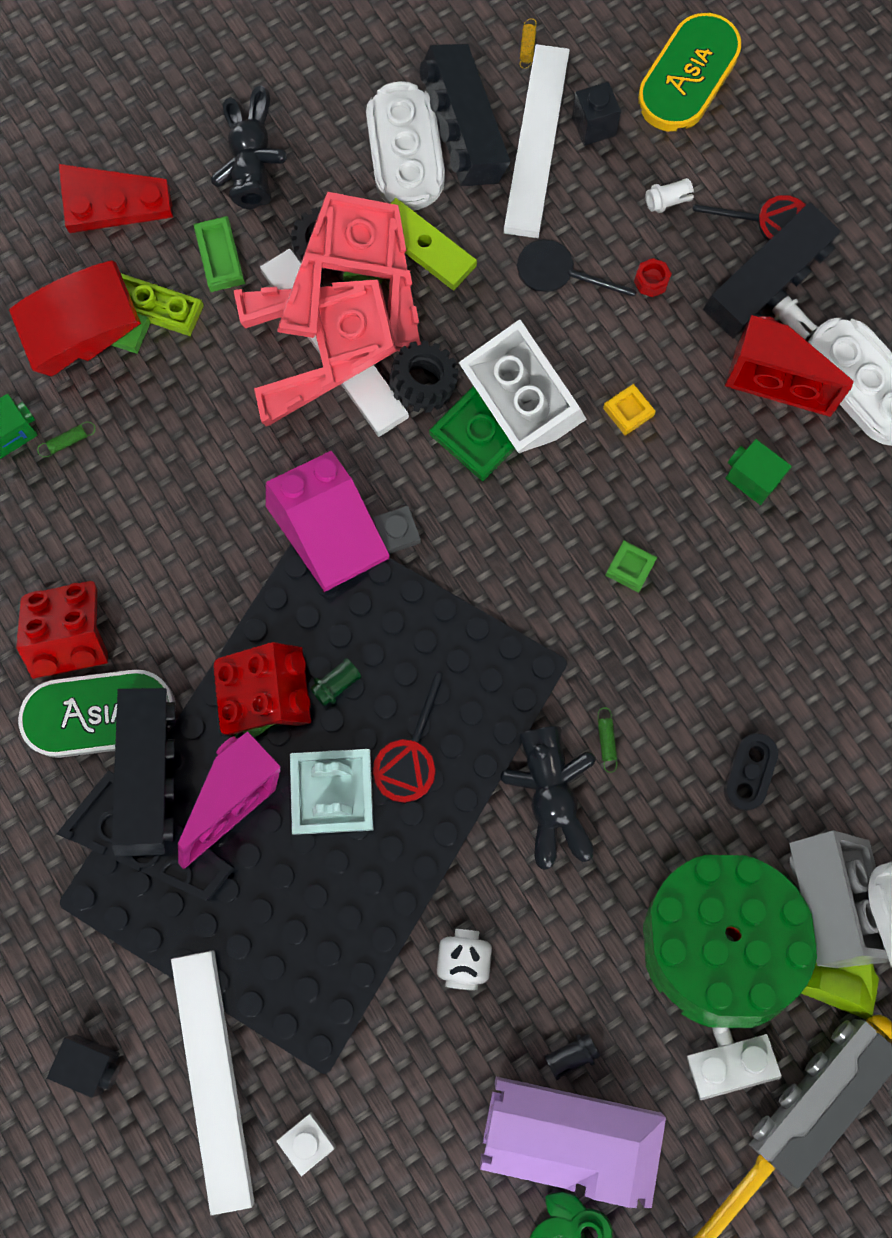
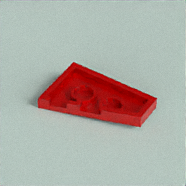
[59,164,173,233]

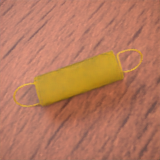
[520,19,536,68]

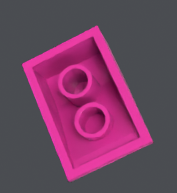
[266,451,390,592]
[178,731,281,869]

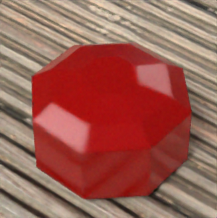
[634,258,672,297]

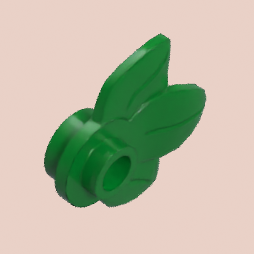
[530,1192,613,1238]

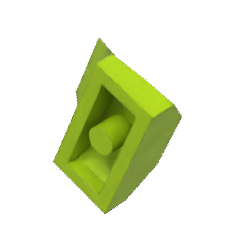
[801,963,879,1019]

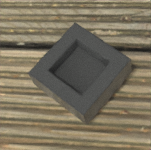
[373,506,421,554]

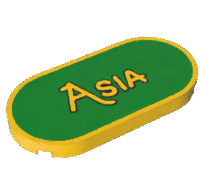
[638,13,741,132]

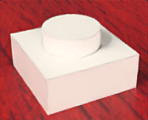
[277,1112,336,1176]

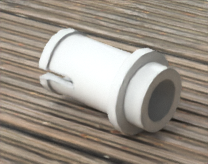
[646,178,694,213]
[772,296,818,340]

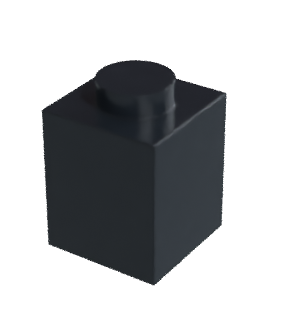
[572,81,621,146]
[46,1034,120,1098]

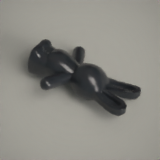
[211,85,287,210]
[500,726,596,870]

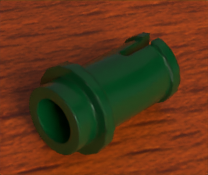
[310,658,362,706]

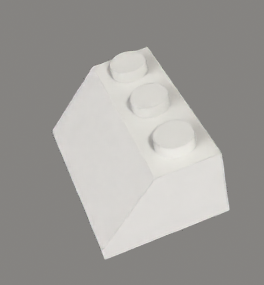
[459,319,587,453]

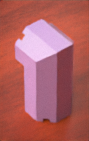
[480,1076,666,1208]

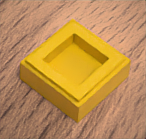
[603,384,656,436]

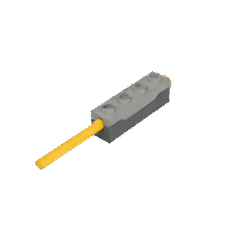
[694,1015,892,1238]

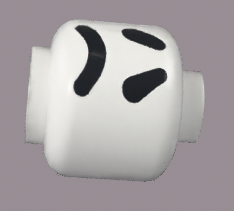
[437,929,492,990]

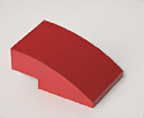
[9,260,141,377]

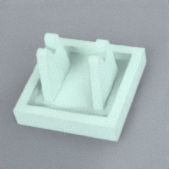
[290,749,374,835]

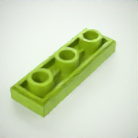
[390,198,477,291]
[121,273,204,336]

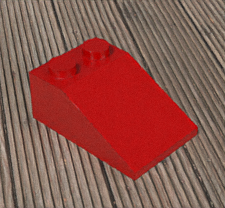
[725,315,854,417]

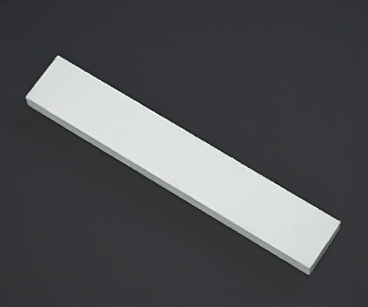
[504,44,570,238]
[260,249,409,437]
[171,950,255,1215]

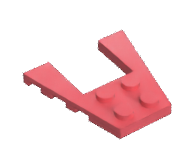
[277,192,421,352]
[234,280,397,427]

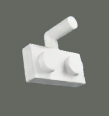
[687,1027,781,1100]

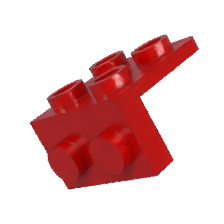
[16,581,108,679]
[214,642,311,735]

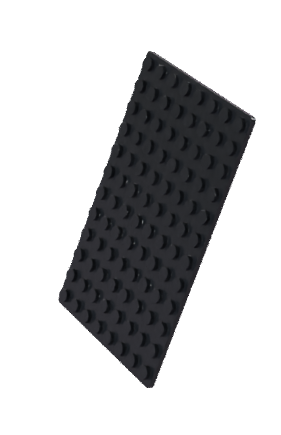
[60,544,567,1074]

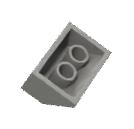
[789,830,889,968]

